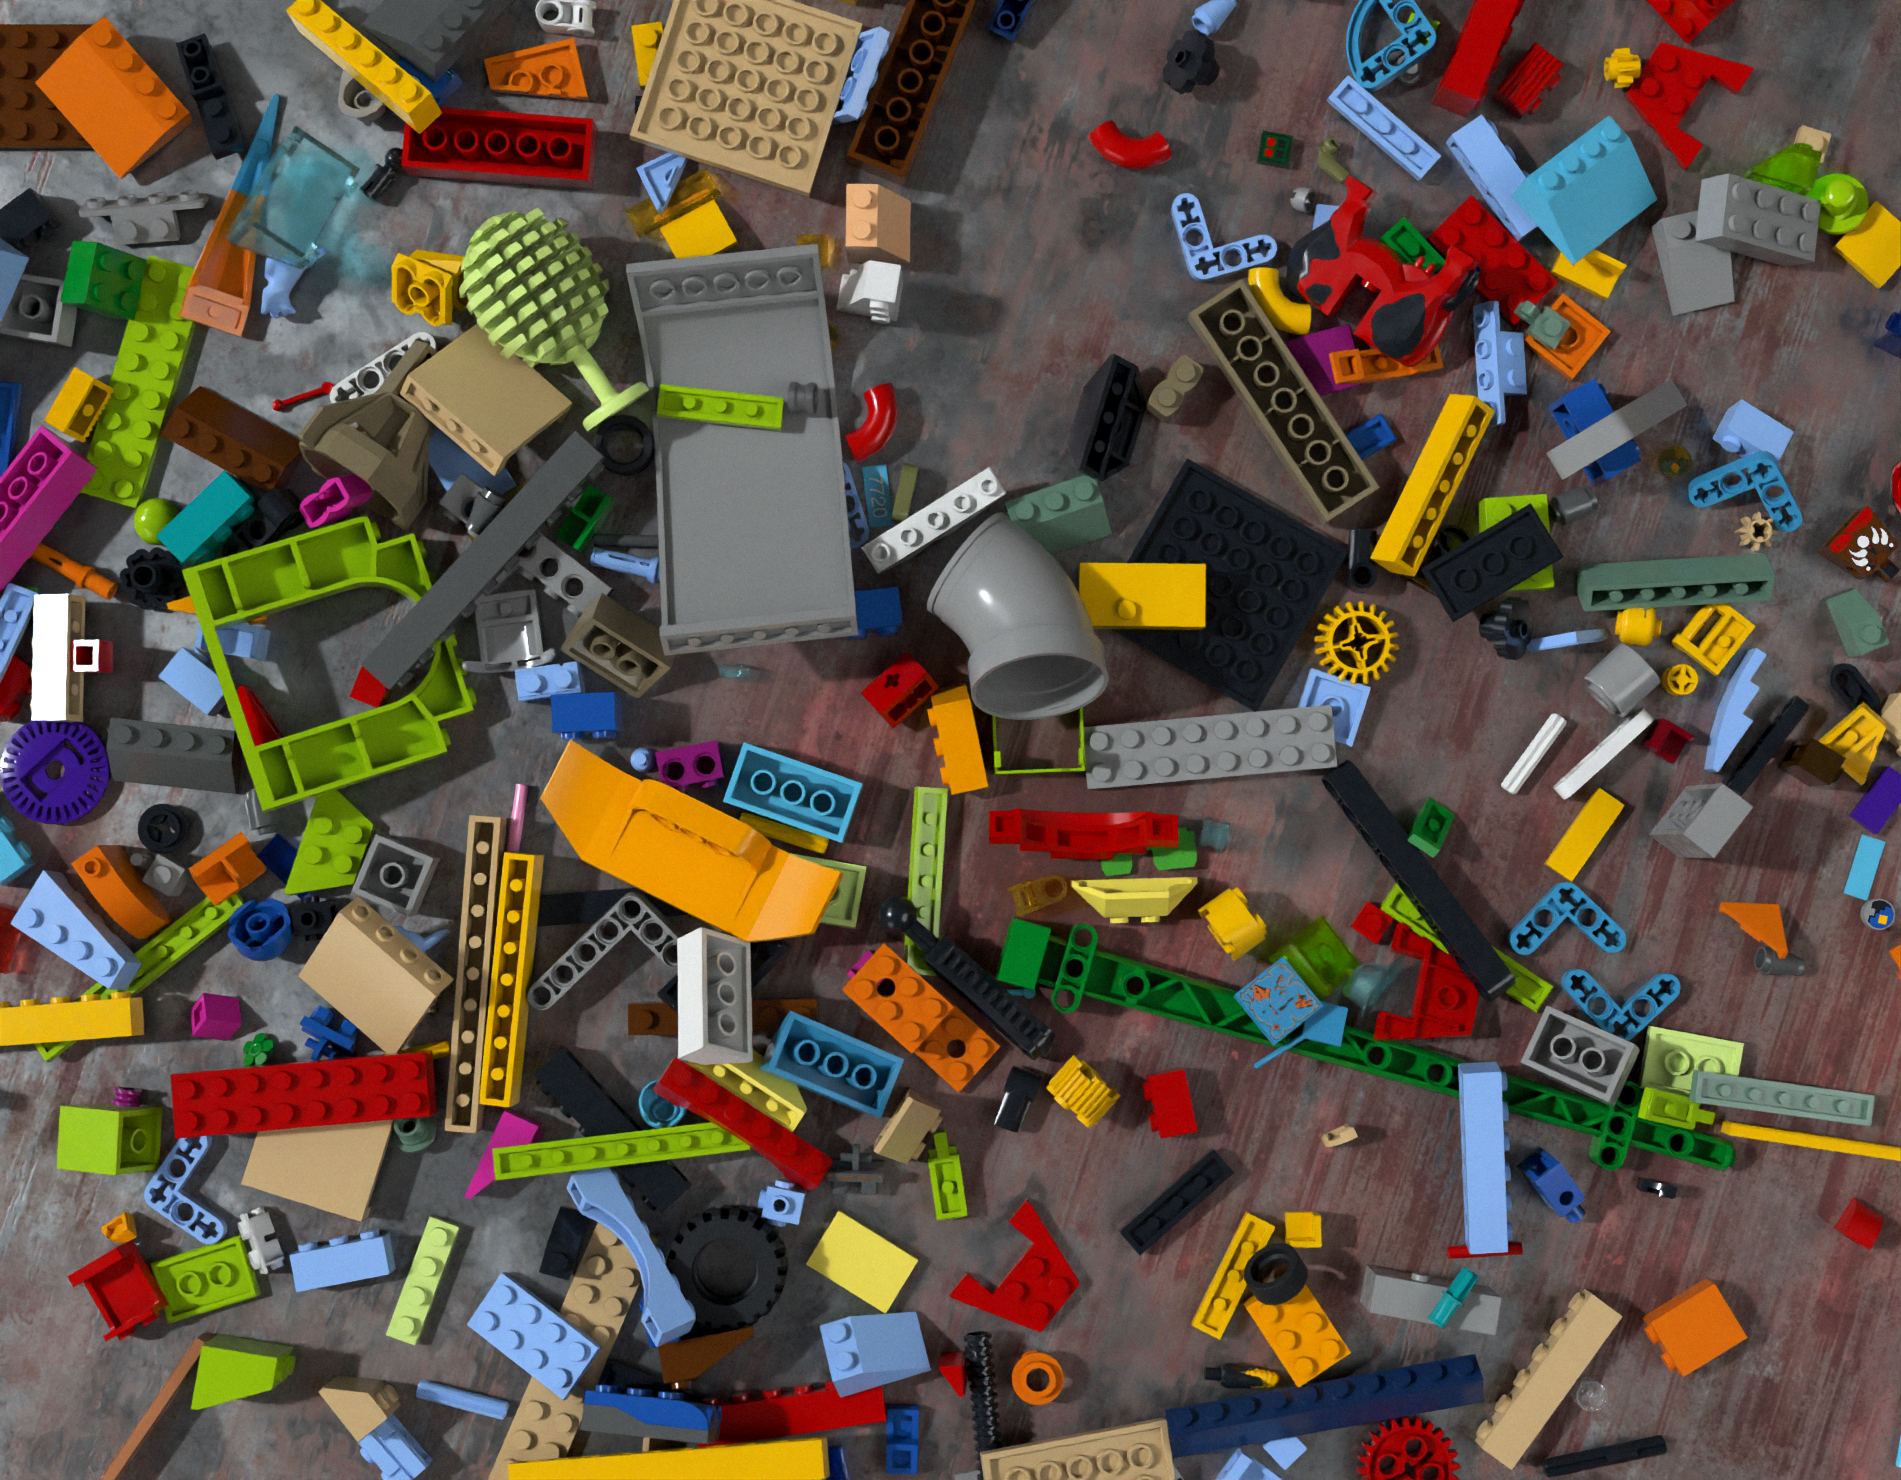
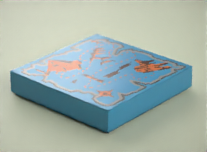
[1233,957,1323,1046]

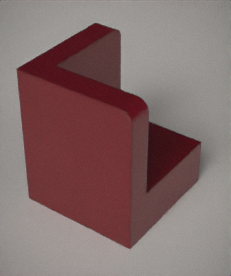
[1640,718,1695,764]

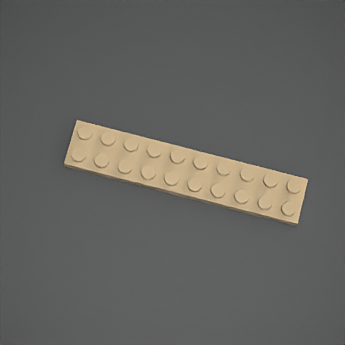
[488,1223,660,1480]

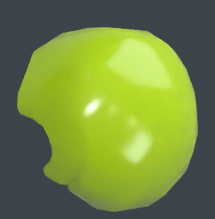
[134,498,180,545]

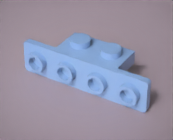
[1473,301,1527,428]

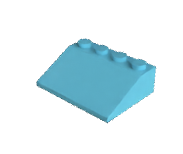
[1511,116,1657,266]

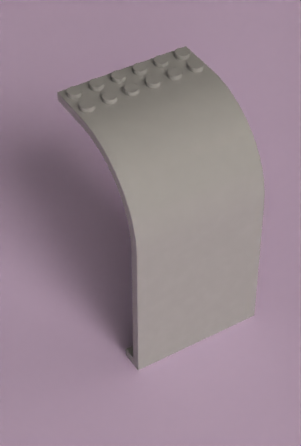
[626,244,858,656]

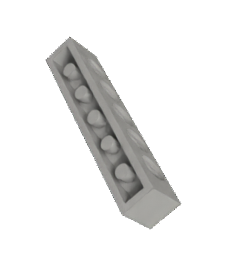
[439,473,614,618]

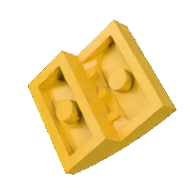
[656,192,738,259]

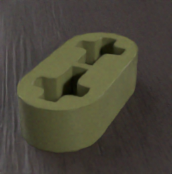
[891,463,919,522]

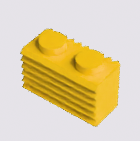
[44,367,114,443]

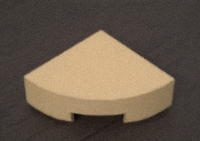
[1321,1123,1358,1147]

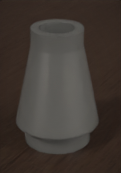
[465,486,507,535]
[1754,945,1805,976]

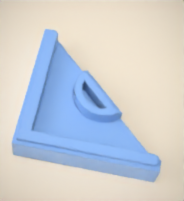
[636,152,689,215]
[1527,628,1608,652]

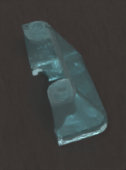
[224,126,360,269]

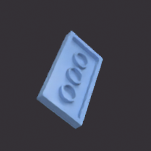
[467,1272,602,1400]

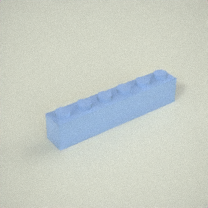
[1458,1062,1513,1254]

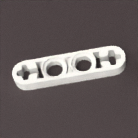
[330,332,439,403]
[1553,707,1654,800]

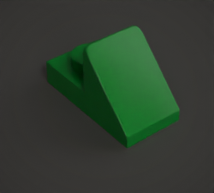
[1406,797,1455,858]

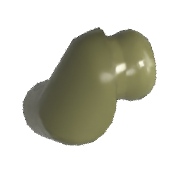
[1318,137,1350,184]

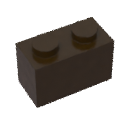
[1778,738,1846,787]

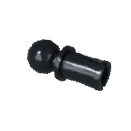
[360,147,404,202]

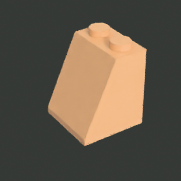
[845,184,911,264]

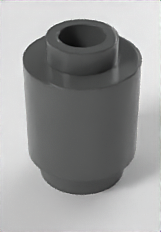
[1548,486,1598,526]
[245,790,282,835]

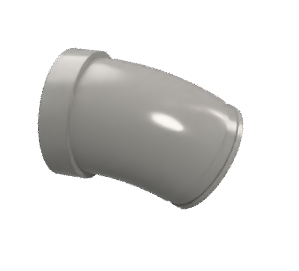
[927,512,1109,720]

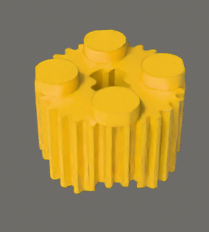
[1046,1055,1121,1129]

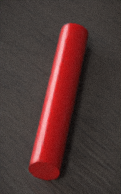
[1447,1242,1523,1259]

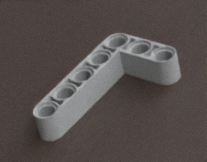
[1546,379,1687,480]
[527,891,684,1010]

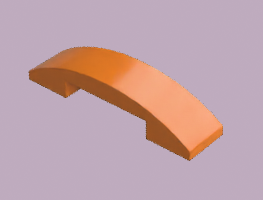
[1329,344,1444,385]

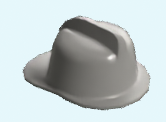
[338,70,387,126]

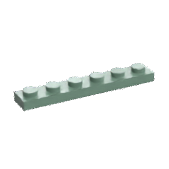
[1689,1070,1875,1126]

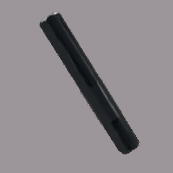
[1542,1435,1667,1478]

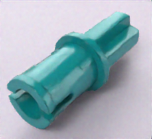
[1427,1267,1478,1330]

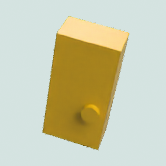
[1078,563,1206,630]

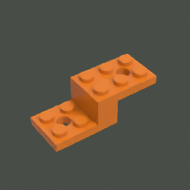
[842,943,1000,1093]

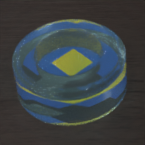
[719,664,750,678]

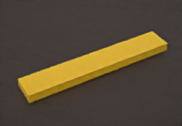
[1721,1120,1901,1161]

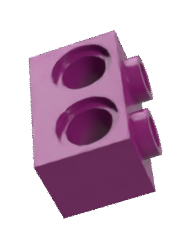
[655,740,726,793]

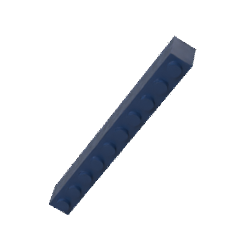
[1165,1354,1484,1458]

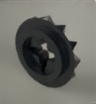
[138,804,189,853]

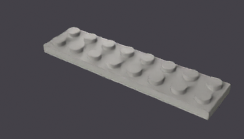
[1084,705,1337,790]

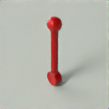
[272,382,334,411]

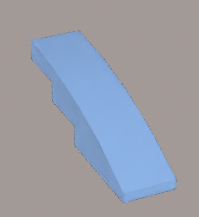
[1704,648,1767,773]

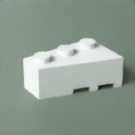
[836,260,903,324]

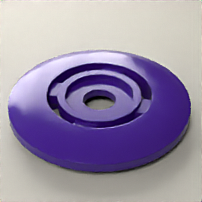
[0,721,110,824]

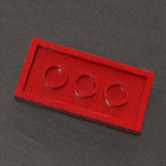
[1426,195,1558,327]

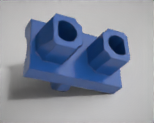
[300,1005,360,1060]

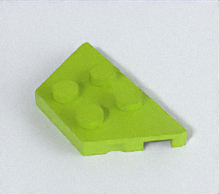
[284,790,375,896]

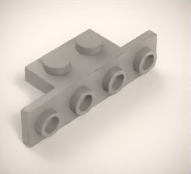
[79,190,209,245]

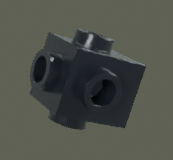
[289,895,337,941]

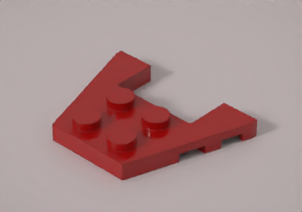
[1624,42,1754,170]
[1373,922,1479,1041]
[949,1199,1081,1333]

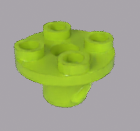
[1805,174,1869,235]

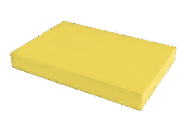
[806,1209,919,1314]

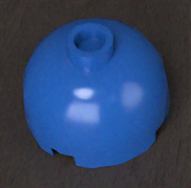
[227,898,294,961]

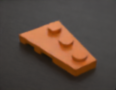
[484,38,590,101]

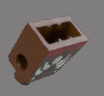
[1818,506,1900,582]

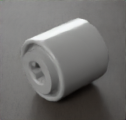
[1584,643,1661,717]

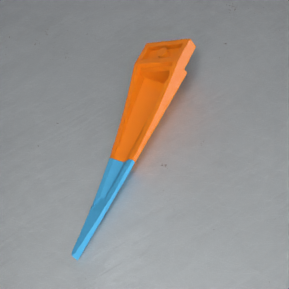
[178,93,279,337]

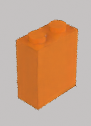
[1642,1278,1748,1377]

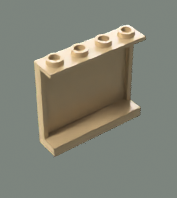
[400,324,572,477]
[298,896,454,1054]
[241,1119,395,1222]

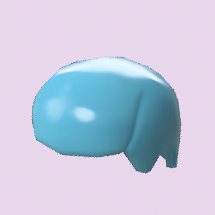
[639,1080,687,1129]

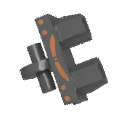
[827,1144,885,1195]

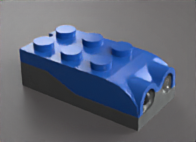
[580,1385,722,1444]

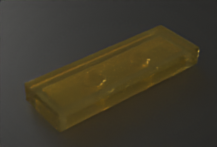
[625,168,721,239]

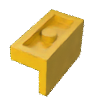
[1550,249,1627,300]

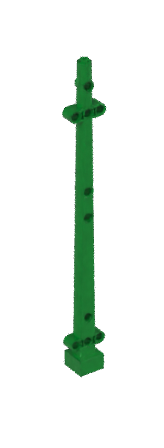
[995,916,1736,1171]

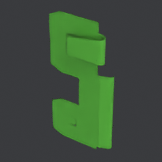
[1101,826,1197,876]

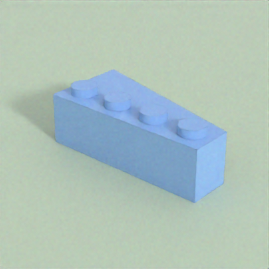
[10,870,142,990]

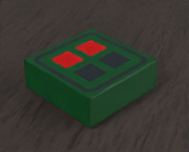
[1256,130,1293,169]

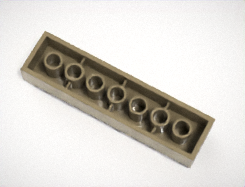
[1187,279,1380,525]

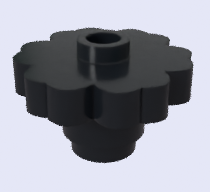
[1163,29,1220,94]
[119,547,186,610]
[1479,596,1533,660]

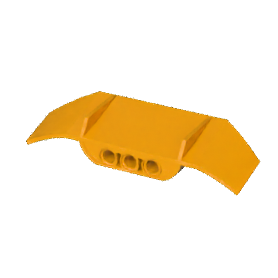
[540,740,844,943]

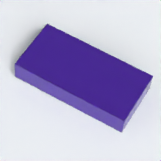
[1848,766,1901,834]

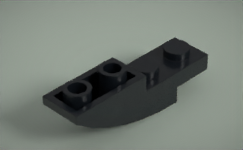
[176,33,246,160]

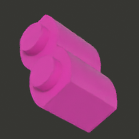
[299,474,373,528]

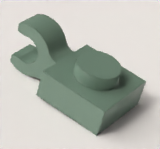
[1513,300,1571,350]

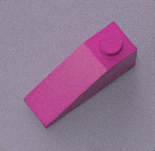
[464,1107,544,1199]

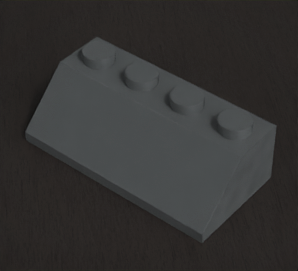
[106,717,243,794]

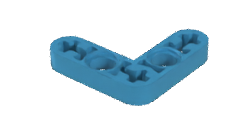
[1688,451,1803,532]
[1507,882,1627,955]
[1561,968,1681,1041]

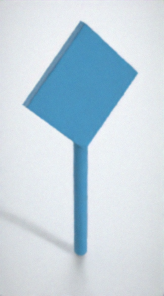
[1254,1001,1348,1069]

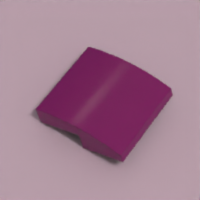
[1286,324,1366,397]

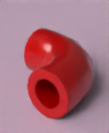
[1088,120,1172,170]
[845,383,899,464]

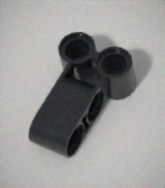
[221,488,305,557]

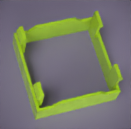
[992,707,1086,775]

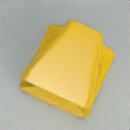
[391,249,469,326]

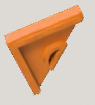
[1719,902,1788,959]

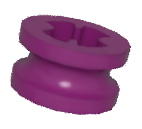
[111,1087,142,1107]

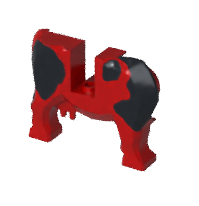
[1286,175,1480,368]

